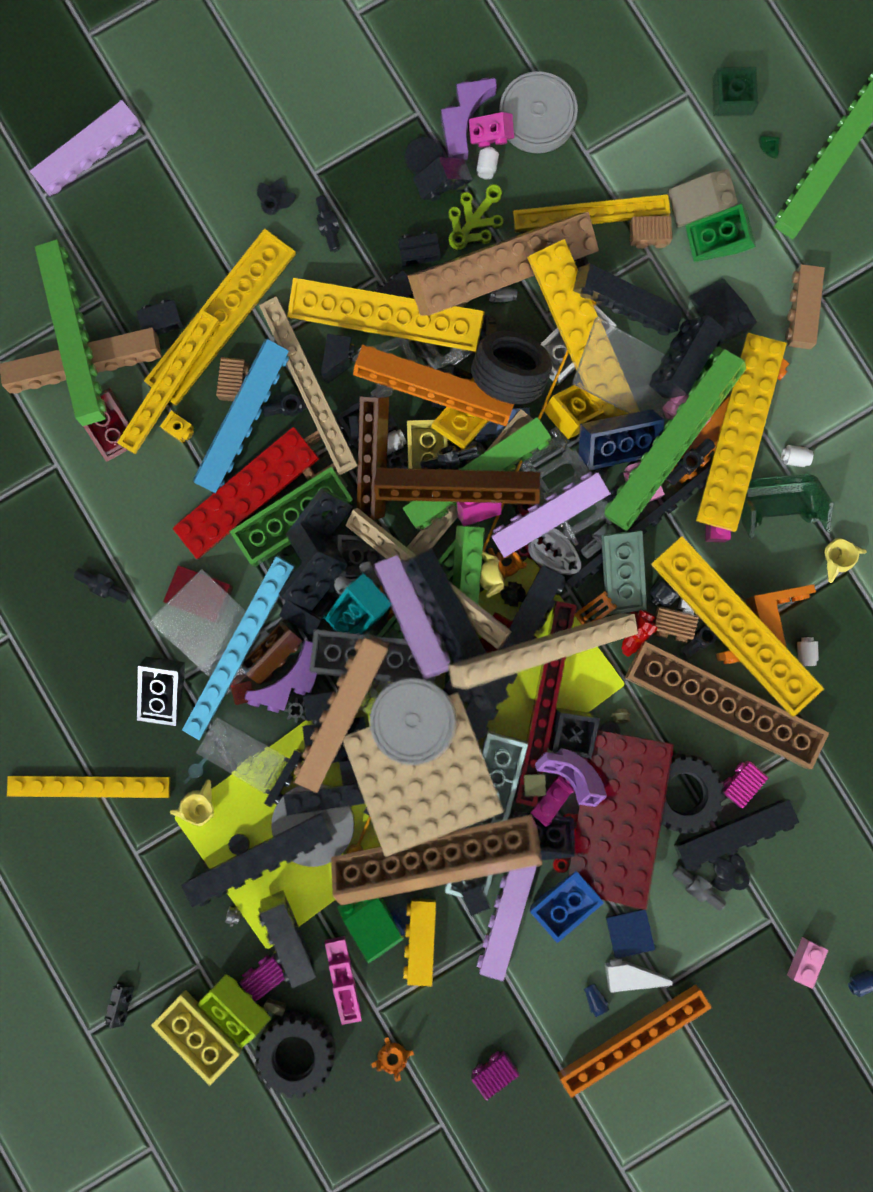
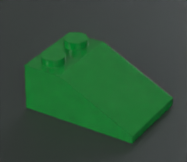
[685,204,756,262]
[337,897,403,963]

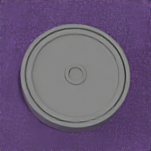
[499,72,578,153]
[370,679,457,765]
[272,784,354,867]

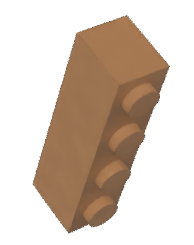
[786,265,825,349]

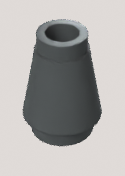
[488,286,517,304]

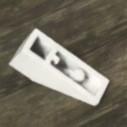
[605,959,672,992]

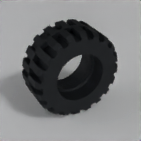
[661,754,725,833]
[254,1011,336,1099]

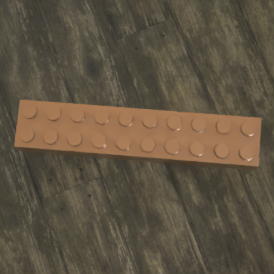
[408,212,599,316]
[624,642,829,770]
[331,815,542,905]

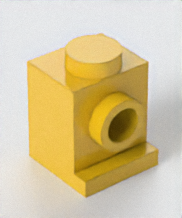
[160,410,194,443]

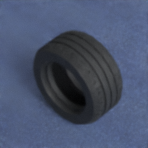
[471,331,552,404]

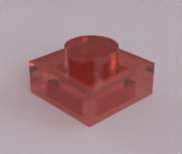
[230,681,252,705]

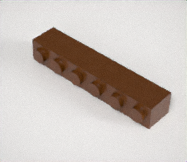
[357,396,389,520]

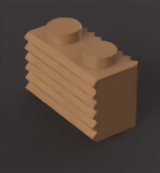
[630,216,672,249]
[216,357,250,401]
[653,607,699,643]

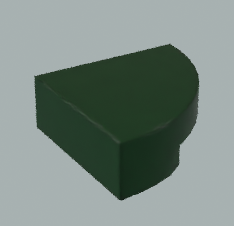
[759,135,780,159]

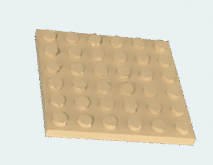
[343,693,504,857]

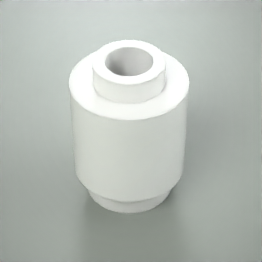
[477,147,499,179]
[387,429,407,456]
[781,445,813,467]
[797,637,819,666]

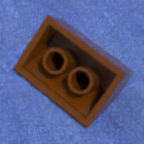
[241,621,302,685]

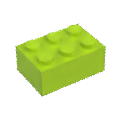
[197,974,271,1049]

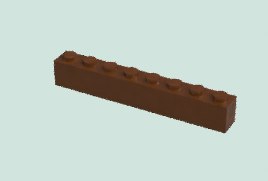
[374,468,541,504]

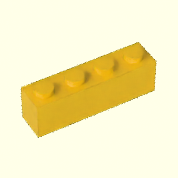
[404,898,436,986]

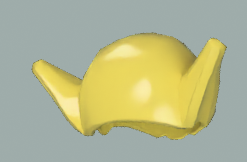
[824,538,867,583]
[480,551,504,598]
[170,780,214,826]

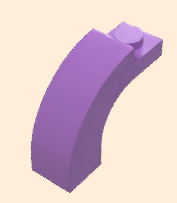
[535,748,606,807]

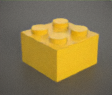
[544,383,604,439]

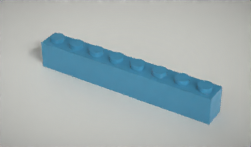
[193,339,289,493]

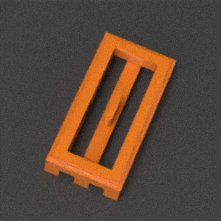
[575,591,617,625]

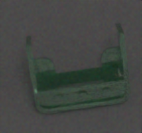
[741,474,834,539]

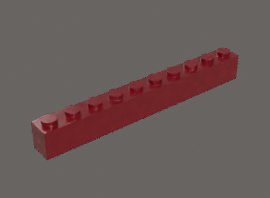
[514,601,577,807]

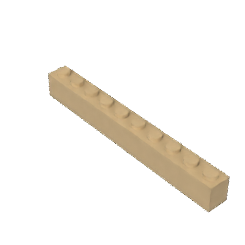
[449,613,638,688]

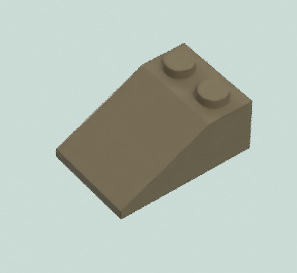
[668,169,738,228]

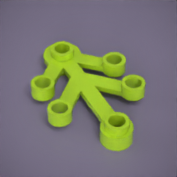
[449,185,503,250]

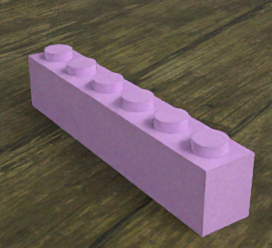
[30,100,141,196]
[491,471,610,558]
[375,555,450,680]
[476,865,537,981]

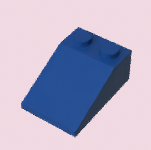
[530,871,604,943]

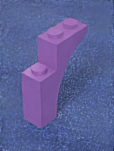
[441,78,496,160]
[244,641,317,713]

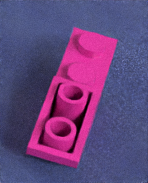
[530,757,588,826]

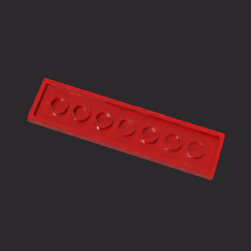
[172,427,320,559]

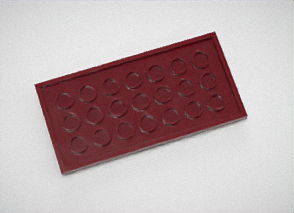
[568,730,674,910]

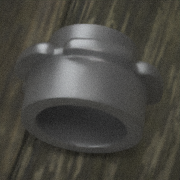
[225,907,241,927]

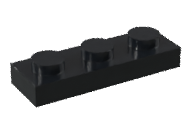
[264,749,304,808]

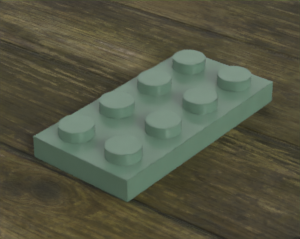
[601,530,647,615]

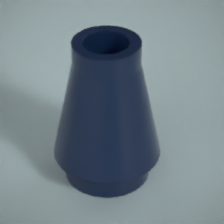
[584,983,610,1017]

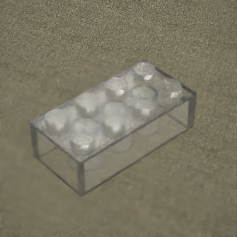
[196,717,290,794]

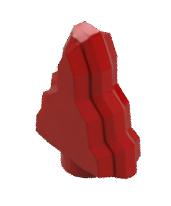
[621,609,658,657]

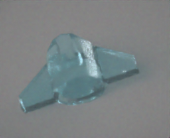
[184,757,208,784]

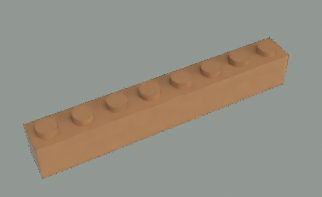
[0,328,162,393]
[293,633,389,793]

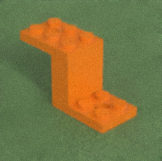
[716,584,816,664]

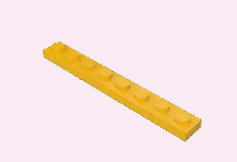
[513,194,670,232]
[117,309,220,455]
[7,776,171,798]

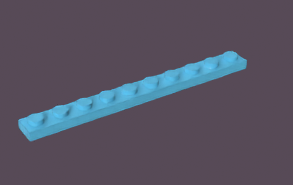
[182,556,295,740]

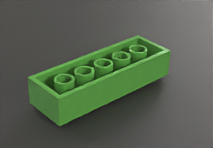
[229,467,355,568]

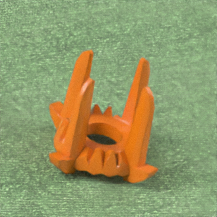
[488,548,527,580]
[371,1037,414,1081]

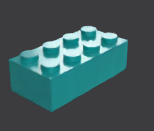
[325,574,392,635]

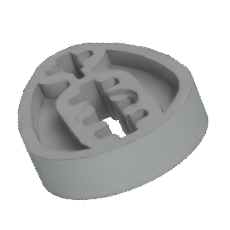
[528,528,581,575]

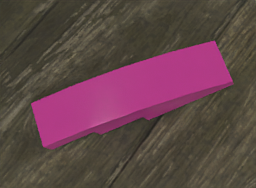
[325,936,362,1025]

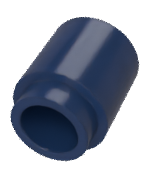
[848,970,873,997]

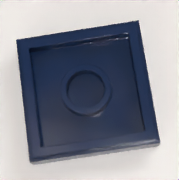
[606,909,655,959]

